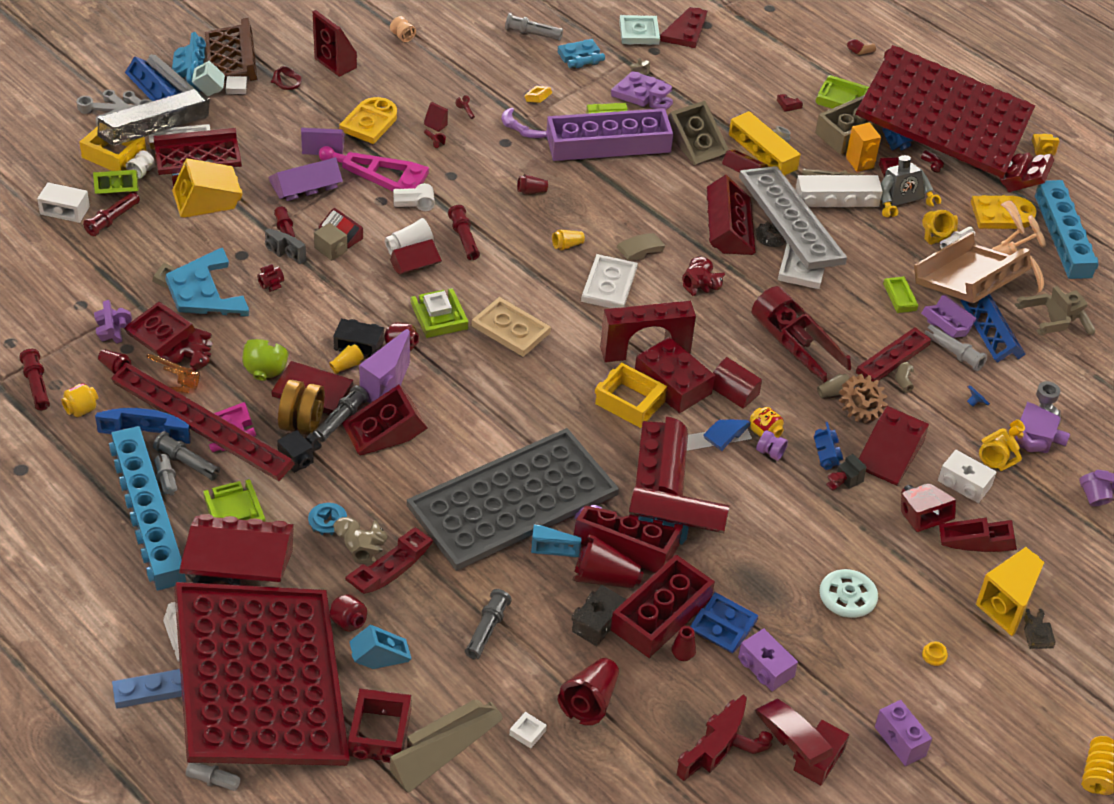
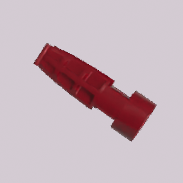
[751,286,851,383]

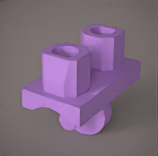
[94,300,132,344]

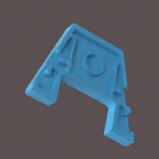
[165,248,249,316]

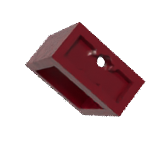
[348,688,412,763]

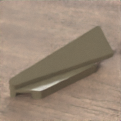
[390,699,503,792]

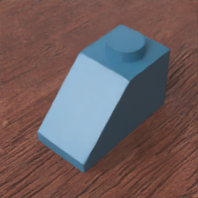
[349,624,411,669]

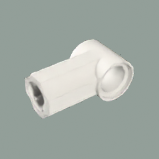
[393,183,435,211]

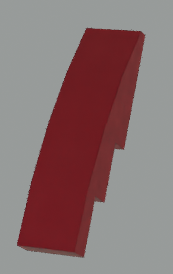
[755,698,833,767]

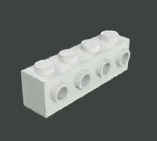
[795,175,883,207]

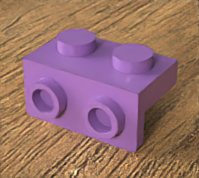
[921,295,976,338]

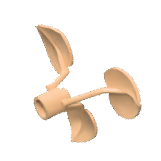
[992,201,1046,293]

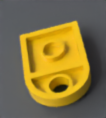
[339,97,397,144]
[971,195,1037,229]

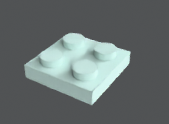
[619,15,660,45]

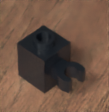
[277,430,322,473]

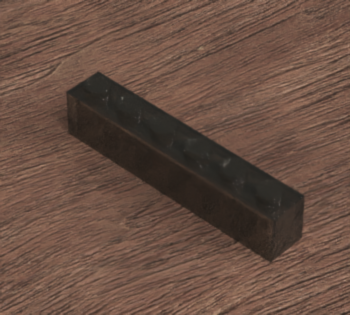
[97,89,210,146]

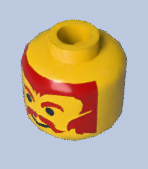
[61,383,98,417]
[750,407,784,438]

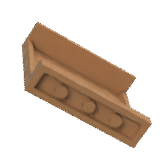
[914,232,1031,303]

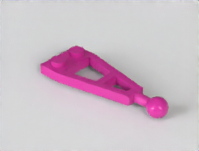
[319,146,429,191]

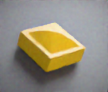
[524,86,552,103]

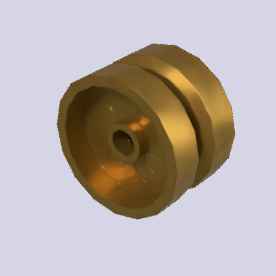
[278,380,325,435]

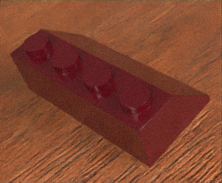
[706,175,756,255]

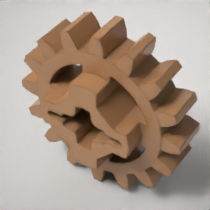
[839,374,888,423]

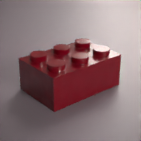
[635,337,715,414]

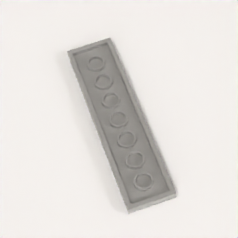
[739,166,847,270]

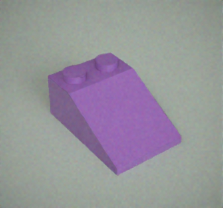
[359,329,410,403]

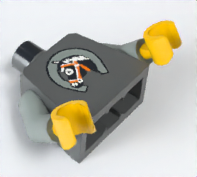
[881,155,942,217]

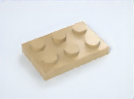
[472,297,551,357]

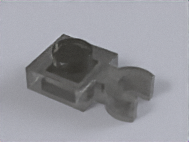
[1024,609,1056,649]

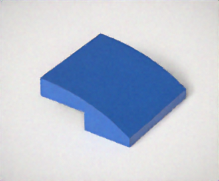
[690,592,758,654]

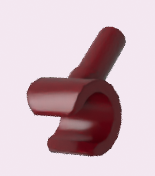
[455,95,475,119]
[424,129,446,148]

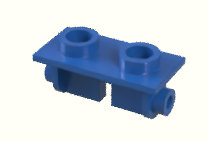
[813,422,844,470]

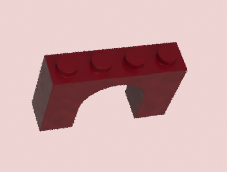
[600,300,696,362]

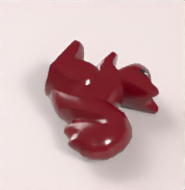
[682,256,725,296]
[160,328,213,373]

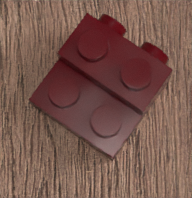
[1000,152,1054,193]

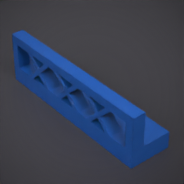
[125,57,191,116]
[960,294,1026,363]

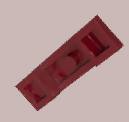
[345,527,433,594]

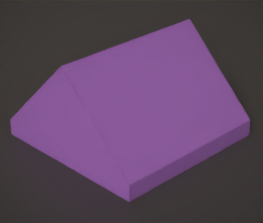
[301,128,345,155]

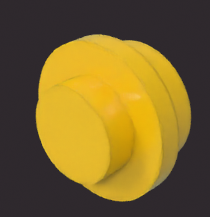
[922,641,948,666]

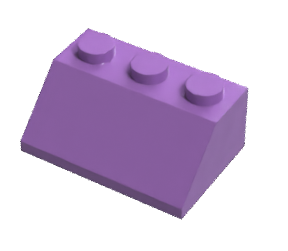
[268,157,343,201]

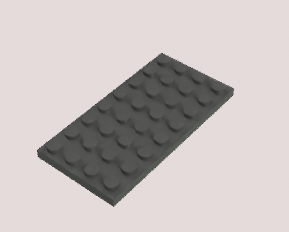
[407,428,619,571]

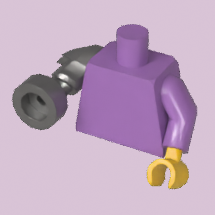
[1009,381,1070,453]

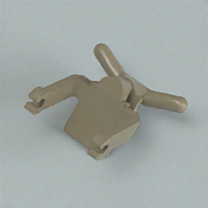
[1014,286,1095,336]

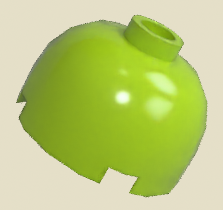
[242,339,289,381]

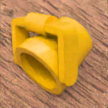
[922,210,958,245]
[979,428,1022,471]

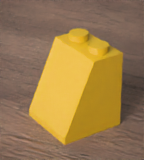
[172,158,242,218]
[976,547,1044,636]

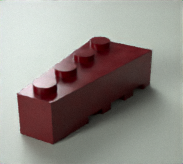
[573,506,683,573]

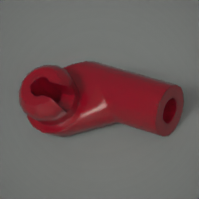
[921,150,944,173]
[733,731,773,754]

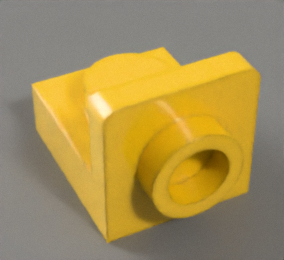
[1032,134,1060,155]

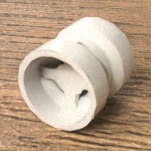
[126,151,155,179]

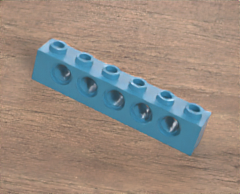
[1035,180,1099,279]

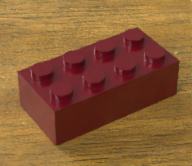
[611,555,715,659]

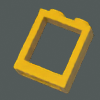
[79,120,147,171]
[595,362,667,428]

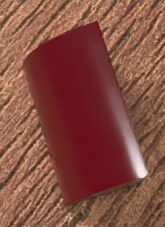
[390,239,442,274]
[713,357,762,409]

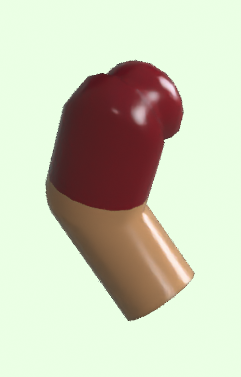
[847,39,876,55]

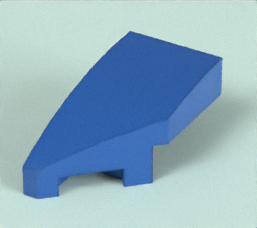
[703,419,750,451]

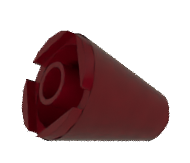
[572,534,644,589]
[557,658,619,725]

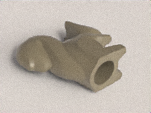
[333,517,387,565]

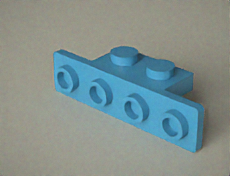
[172,32,206,92]

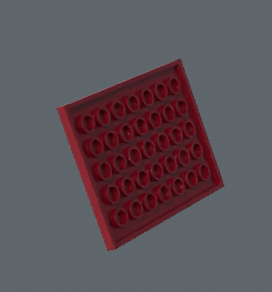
[855,45,1036,178]
[174,582,350,766]

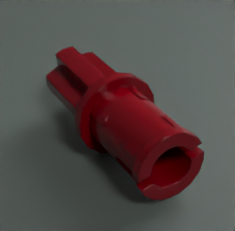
[274,206,295,237]

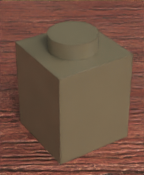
[314,223,347,261]

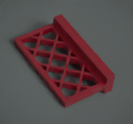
[153,128,242,175]

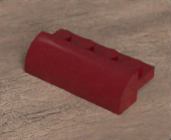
[636,416,688,496]
[629,486,730,534]

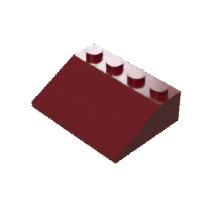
[179,514,294,582]

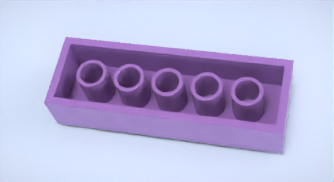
[546,108,673,161]

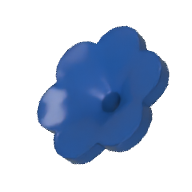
[967,385,990,407]

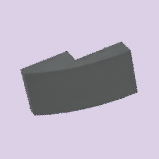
[265,229,306,264]

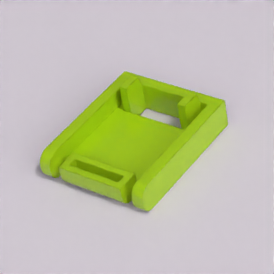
[815,75,869,109]
[410,288,468,338]
[203,479,266,522]

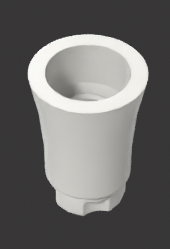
[385,218,434,255]

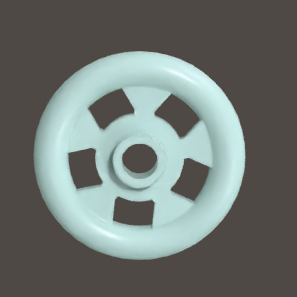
[819,569,878,618]

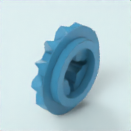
[308,503,347,536]

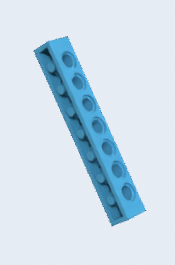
[109,426,186,591]

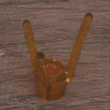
[146,354,200,393]

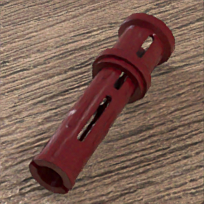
[83,191,140,237]
[448,205,480,260]
[19,348,50,411]

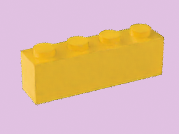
[729,111,801,176]

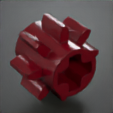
[257,264,284,292]

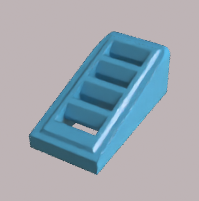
[531,524,581,557]

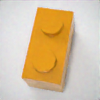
[846,123,881,172]

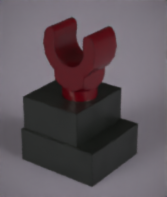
[826,454,866,491]

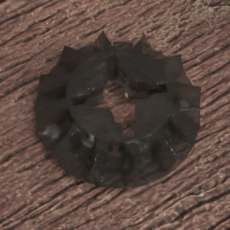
[755,221,786,247]

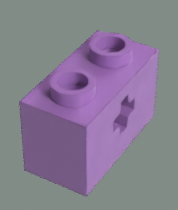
[738,628,798,691]
[875,700,932,766]

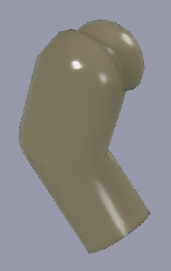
[895,362,914,393]

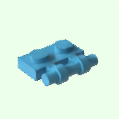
[557,39,605,68]

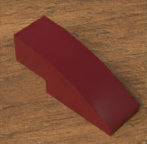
[939,517,1017,552]

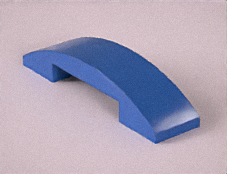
[95,408,191,444]

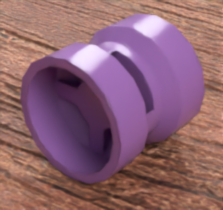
[756,430,788,461]

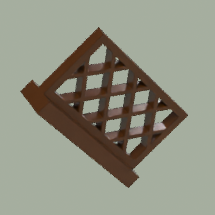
[205,18,258,81]

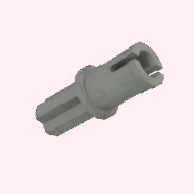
[154,454,177,496]
[186,763,240,791]

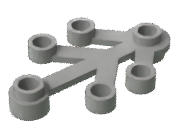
[76,90,156,128]

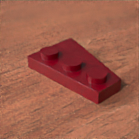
[660,7,708,48]

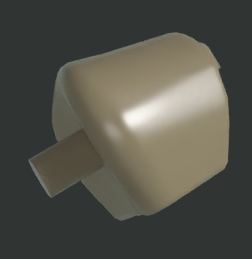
[630,58,650,75]

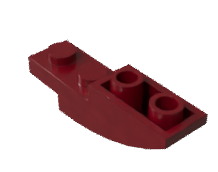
[676,694,747,781]

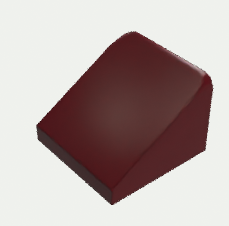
[424,102,448,132]

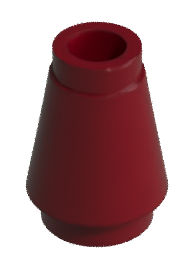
[517,174,548,195]
[98,349,132,374]
[671,626,696,661]

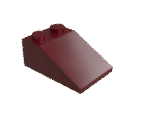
[312,10,357,77]
[342,384,428,456]
[858,406,929,486]

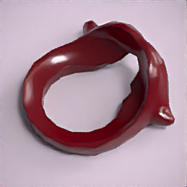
[270,66,302,90]

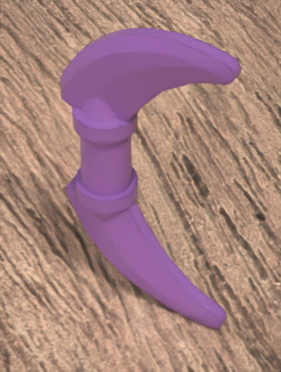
[501,108,547,138]

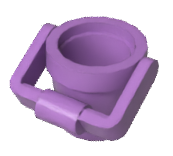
[1079,470,1114,506]

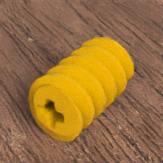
[1081,736,1114,795]

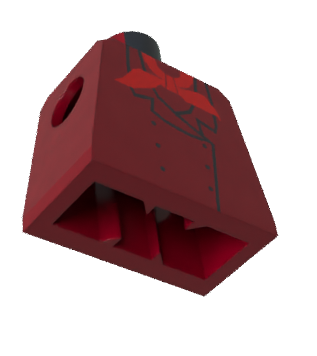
[901,484,956,532]

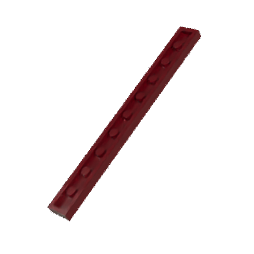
[111,362,295,482]

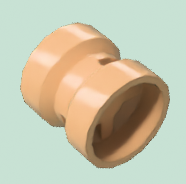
[390,16,416,42]

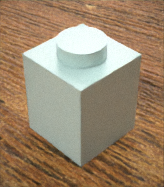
[192,61,225,96]

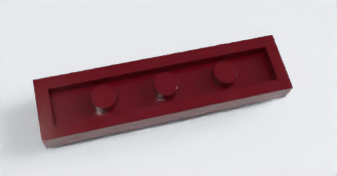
[856,327,931,382]

